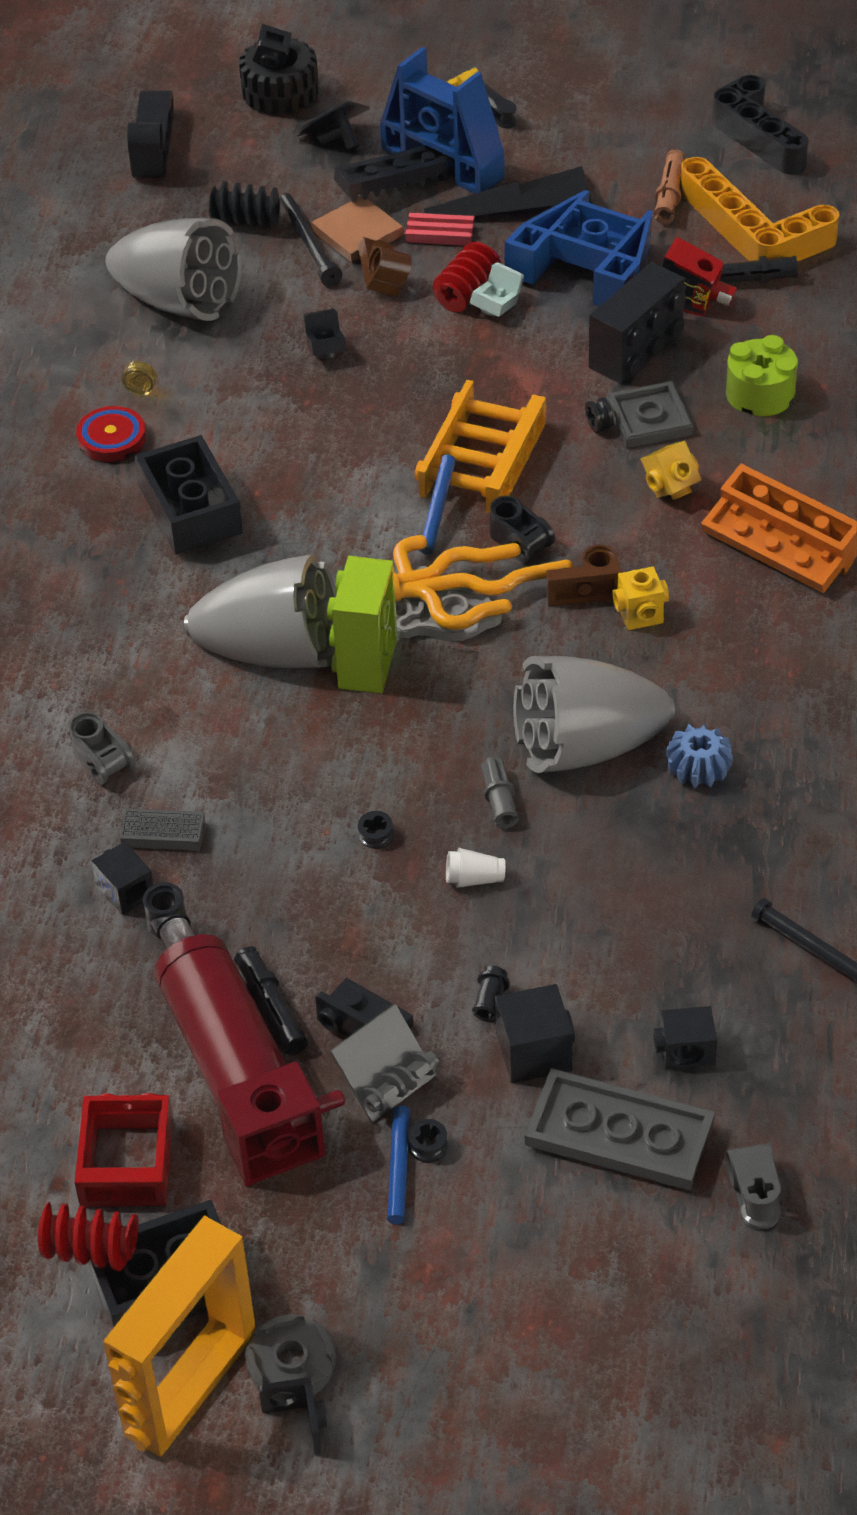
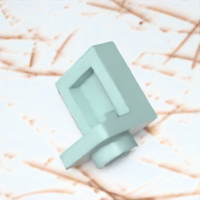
[470,262,524,317]

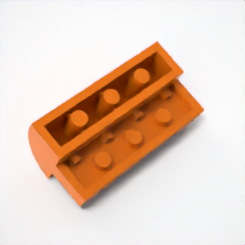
[701,463,857,594]

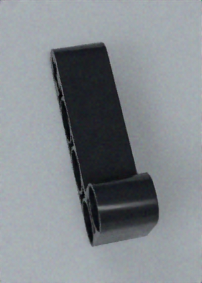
[712,75,808,175]
[127,90,174,178]

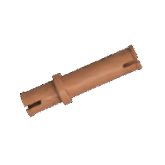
[653,150,686,224]

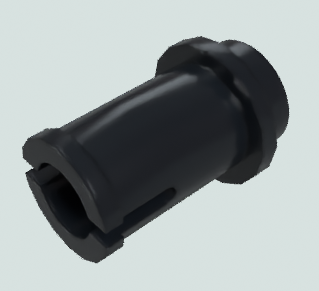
[472,966,510,1021]

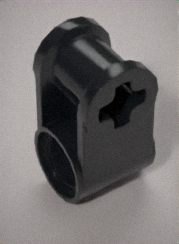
[489,496,555,563]

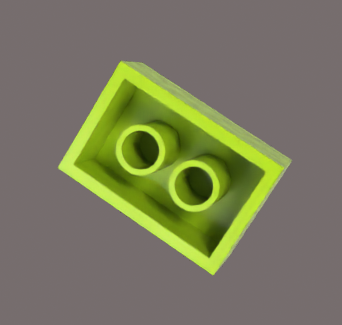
[327,555,398,694]

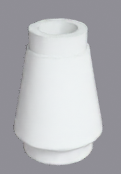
[446,848,505,888]

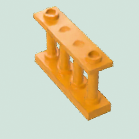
[414,380,546,513]

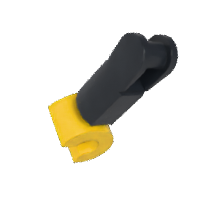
[447,67,517,129]

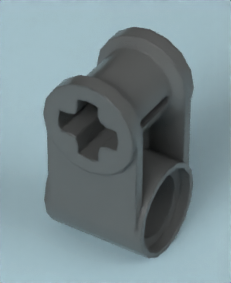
[69,712,135,785]
[726,1143,781,1230]

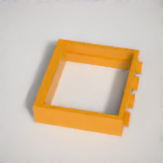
[103,1215,256,1457]

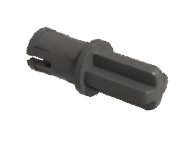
[481,756,519,829]

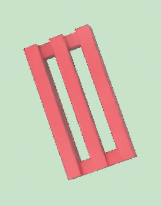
[405,213,474,246]

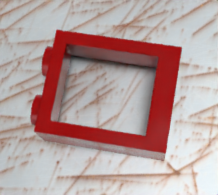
[74,1093,173,1207]

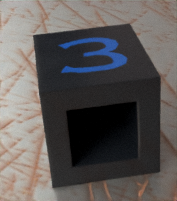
[91,841,154,915]

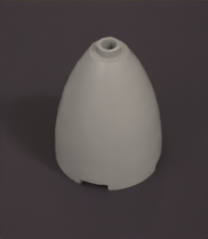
[105,218,242,321]
[184,554,337,669]
[513,656,675,773]

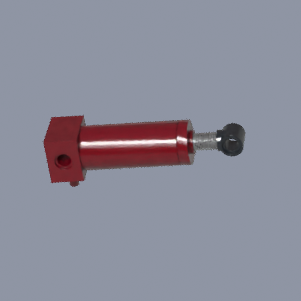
[143,882,346,1186]

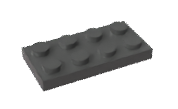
[525,1068,715,1191]

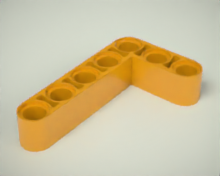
[681,157,839,262]

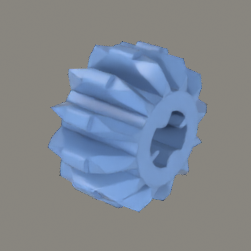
[666,723,733,789]

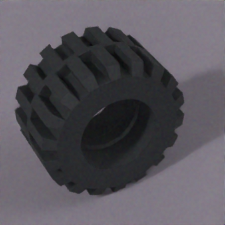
[239,38,319,115]

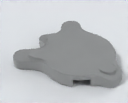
[397,566,503,641]

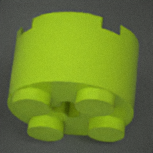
[726,335,798,417]

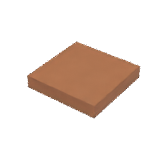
[311,196,403,263]

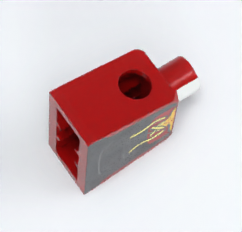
[662,237,737,316]

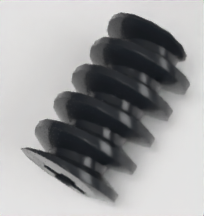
[209,181,280,229]

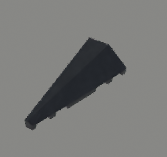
[424,166,592,217]

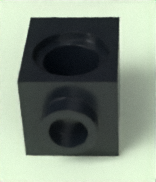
[653,1006,717,1069]

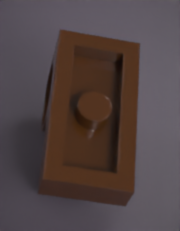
[358,237,412,298]
[546,544,622,607]

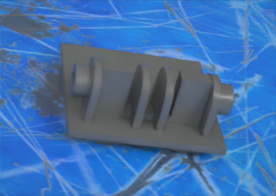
[330,1004,440,1123]

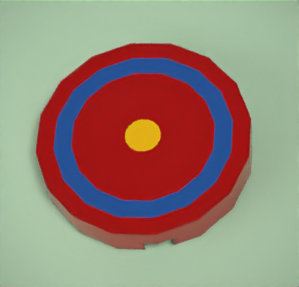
[76,406,146,462]

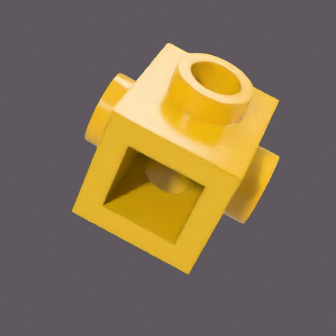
[641,440,702,500]
[613,566,669,630]

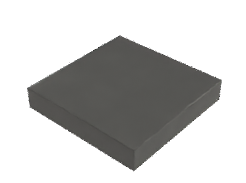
[606,381,694,449]

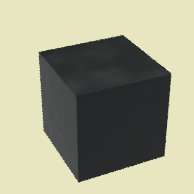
[495,984,575,1083]

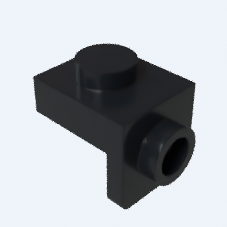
[252,24,292,69]
[303,309,347,359]

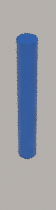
[419,455,456,554]
[387,1105,410,1224]

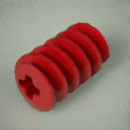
[433,242,501,312]
[38,1201,139,1271]

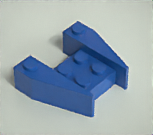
[380,47,505,194]
[504,190,653,306]

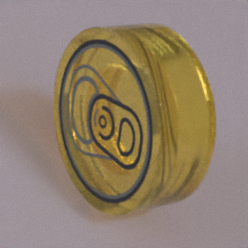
[121,361,157,395]

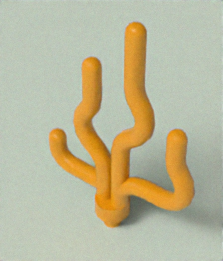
[393,535,574,630]

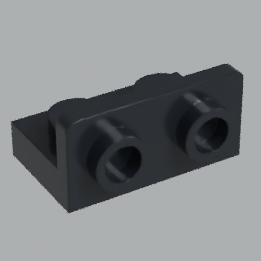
[315,977,413,1038]

